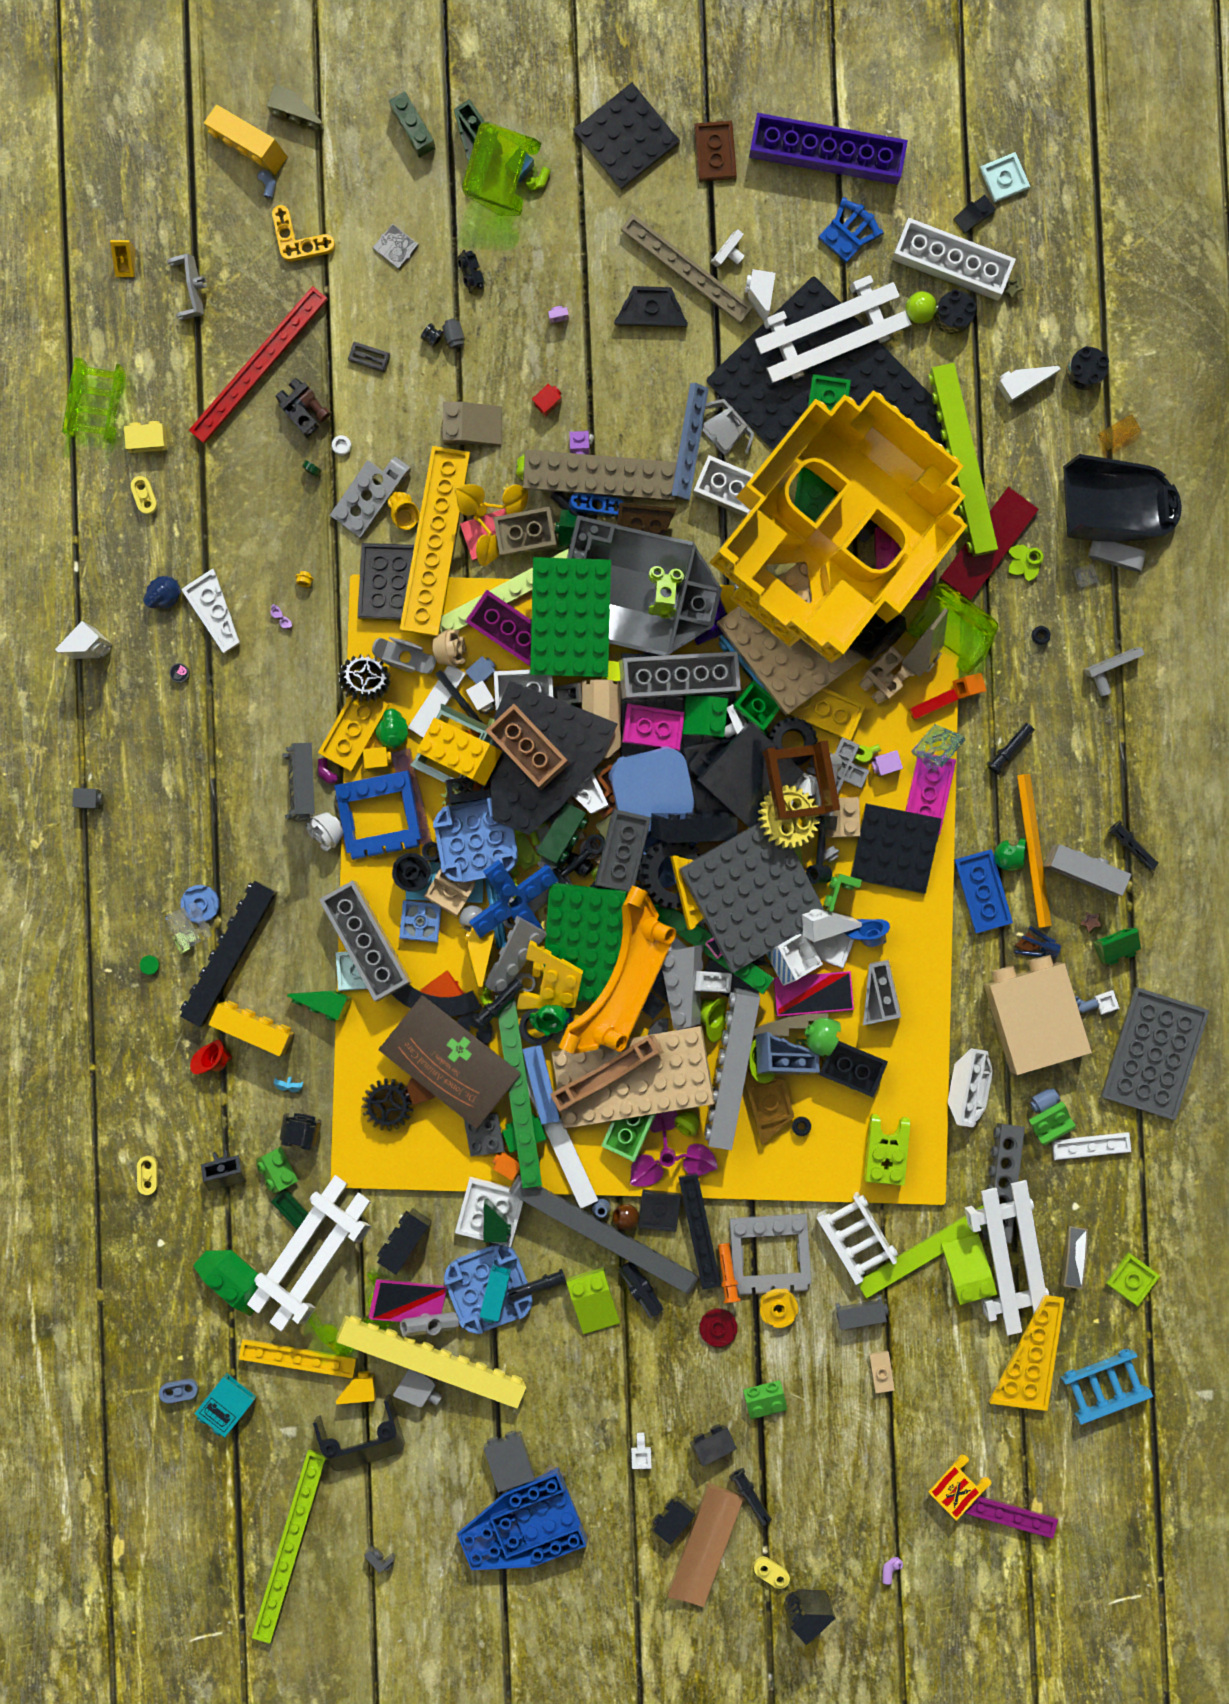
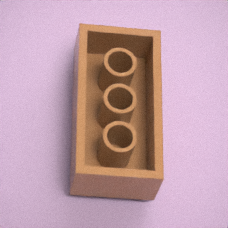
[485,704,570,790]

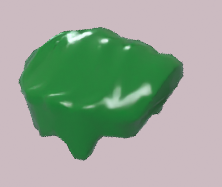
[376,709,408,749]
[529,1005,569,1037]

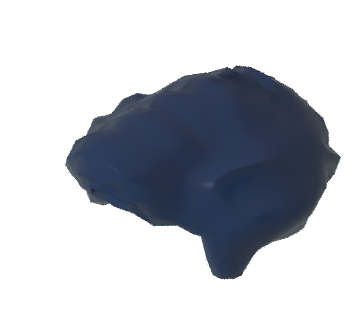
[143,576,182,609]

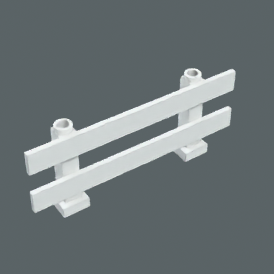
[755,275,911,383]
[247,1175,372,1332]
[965,1180,1049,1336]

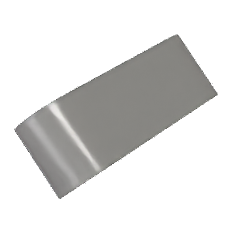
[1088,541,1147,572]

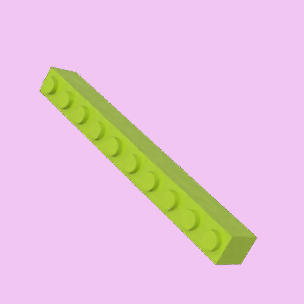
[927,363,998,557]

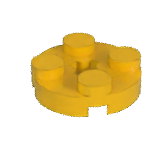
[759,1288,798,1328]

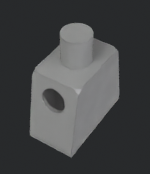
[393,1369,443,1408]

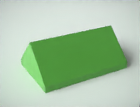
[601,1114,656,1162]

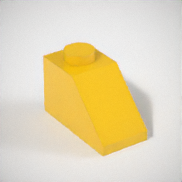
[336,1371,377,1405]

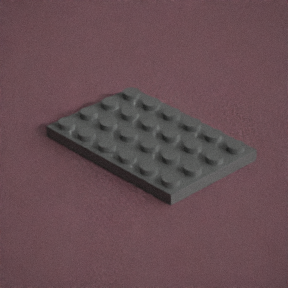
[1100,987,1210,1120]

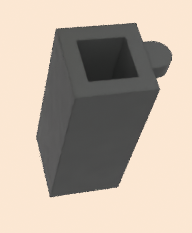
[835,1295,889,1330]

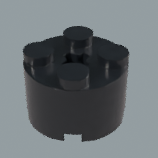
[279,1113,322,1150]

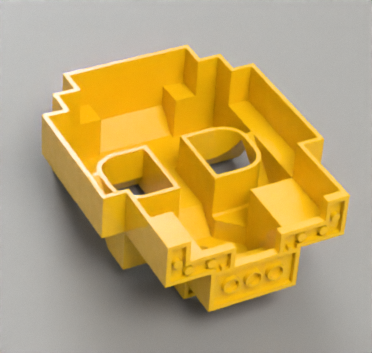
[709,390,968,663]

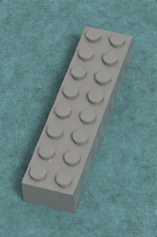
[704,987,760,1150]

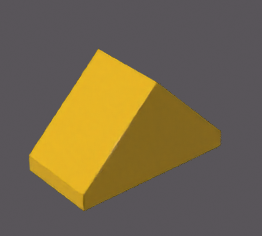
[110,240,136,277]

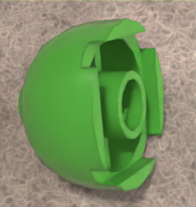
[805,1018,841,1058]

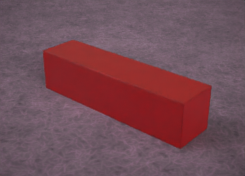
[908,688,958,720]

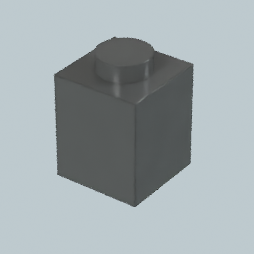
[72,788,103,809]

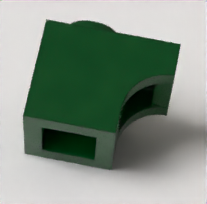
[555,509,577,550]

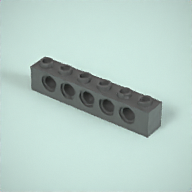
[982,1123,1025,1243]

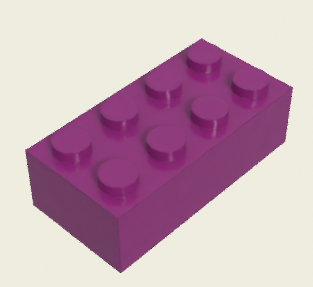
[465,589,531,665]

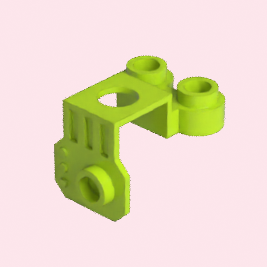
[648,566,684,618]

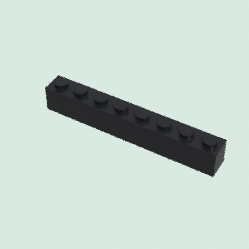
[180,881,277,1027]

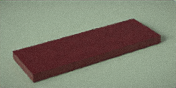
[939,486,1039,601]

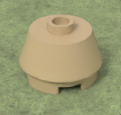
[432,628,466,667]

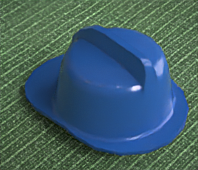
[844,919,890,947]

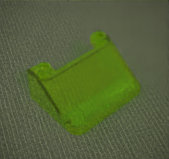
[462,122,542,216]
[906,583,999,675]

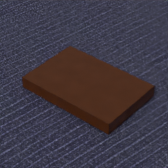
[694,120,737,182]

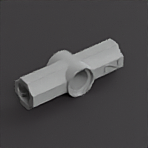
[400,1312,459,1337]

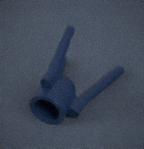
[1015,926,1061,959]

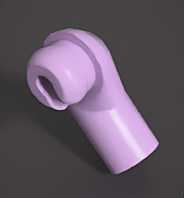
[882,1557,903,1584]

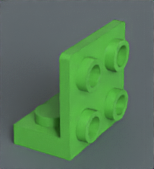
[823,874,862,912]

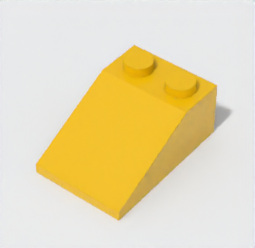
[465,928,495,996]

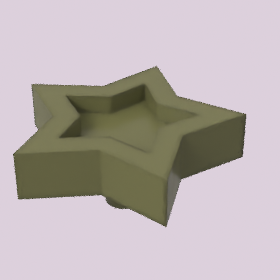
[1003,277,1024,299]

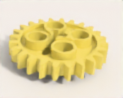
[758,785,820,849]

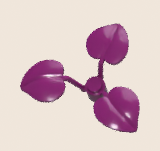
[630,1110,718,1186]

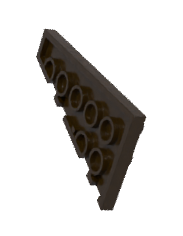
[617,503,677,536]

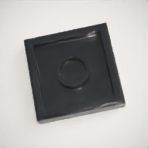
[638,1189,681,1232]

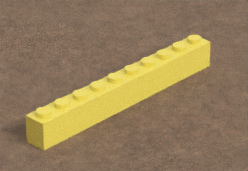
[336,1315,526,1409]

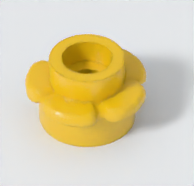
[295,571,314,587]

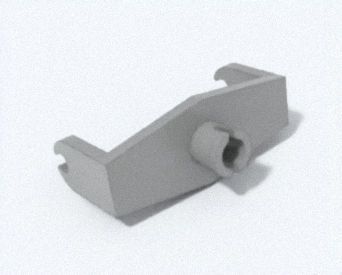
[167,253,207,320]

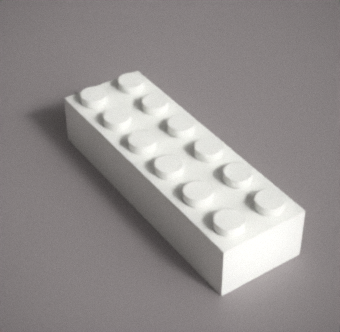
[892,218,1016,301]

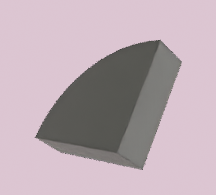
[648,1018,668,1035]

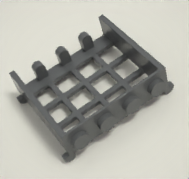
[282,743,315,822]

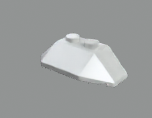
[948,1048,993,1127]

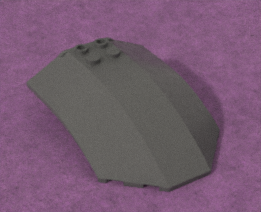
[567,515,722,656]

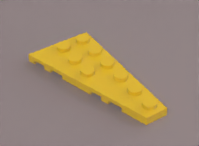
[989,1295,1064,1411]

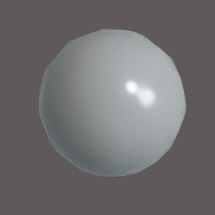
[459,905,483,932]

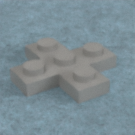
[808,737,869,794]

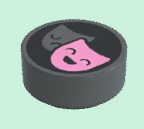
[169,663,190,683]

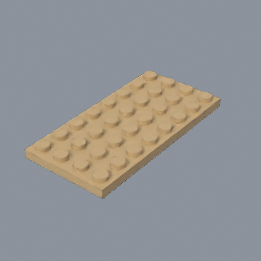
[551,1026,715,1129]

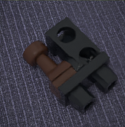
[275,378,332,438]

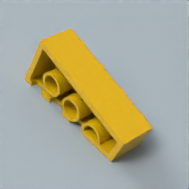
[204,104,288,175]

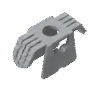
[703,399,754,455]
[372,637,436,674]

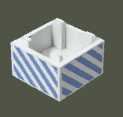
[766,932,823,986]

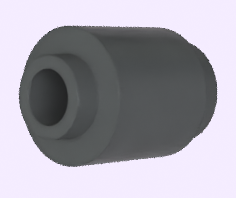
[442,318,465,349]

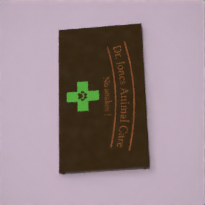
[378,995,521,1129]

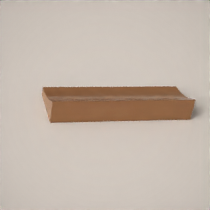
[667,1482,744,1607]

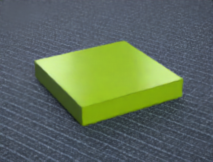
[1106,1252,1160,1307]

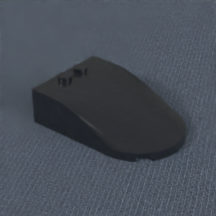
[1063,454,1182,542]

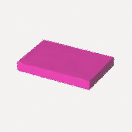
[622,703,685,751]

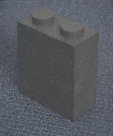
[484,1430,536,1492]

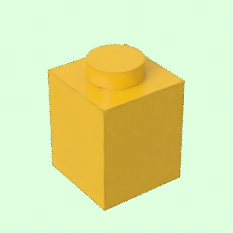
[363,747,392,770]

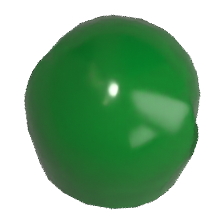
[994,838,1026,871]

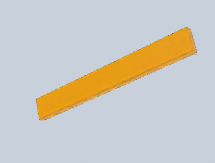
[1017,774,1052,928]

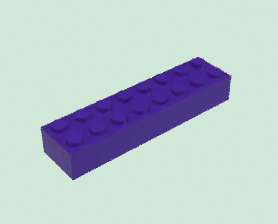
[749,113,908,185]

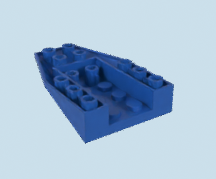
[457,1467,588,1570]

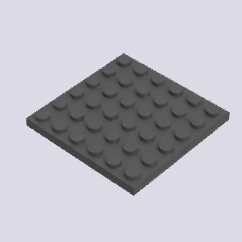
[679,821,825,972]

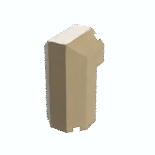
[582,680,621,760]

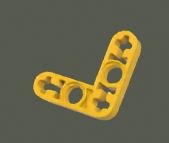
[272,205,335,262]

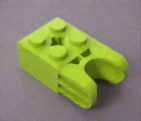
[863,1114,910,1186]

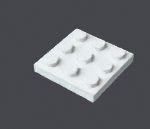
[455,1177,523,1247]

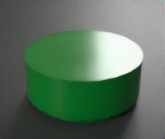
[139,955,160,975]

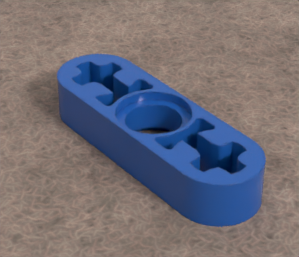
[569,493,624,517]

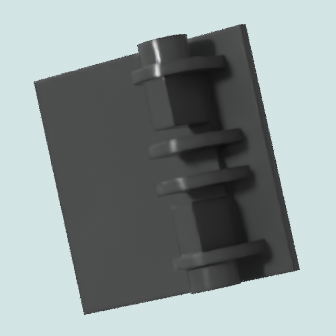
[464,1112,505,1156]

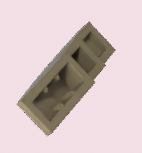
[753,1013,828,1036]

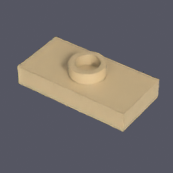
[869,1351,895,1393]

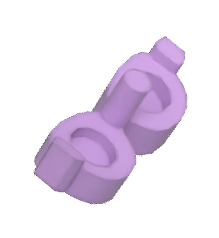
[270,604,293,629]

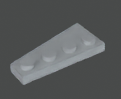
[485,916,547,994]

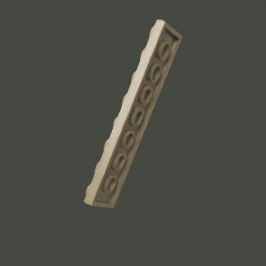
[523,449,677,501]

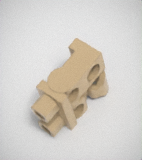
[859,646,916,704]

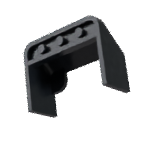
[313,1394,405,1471]

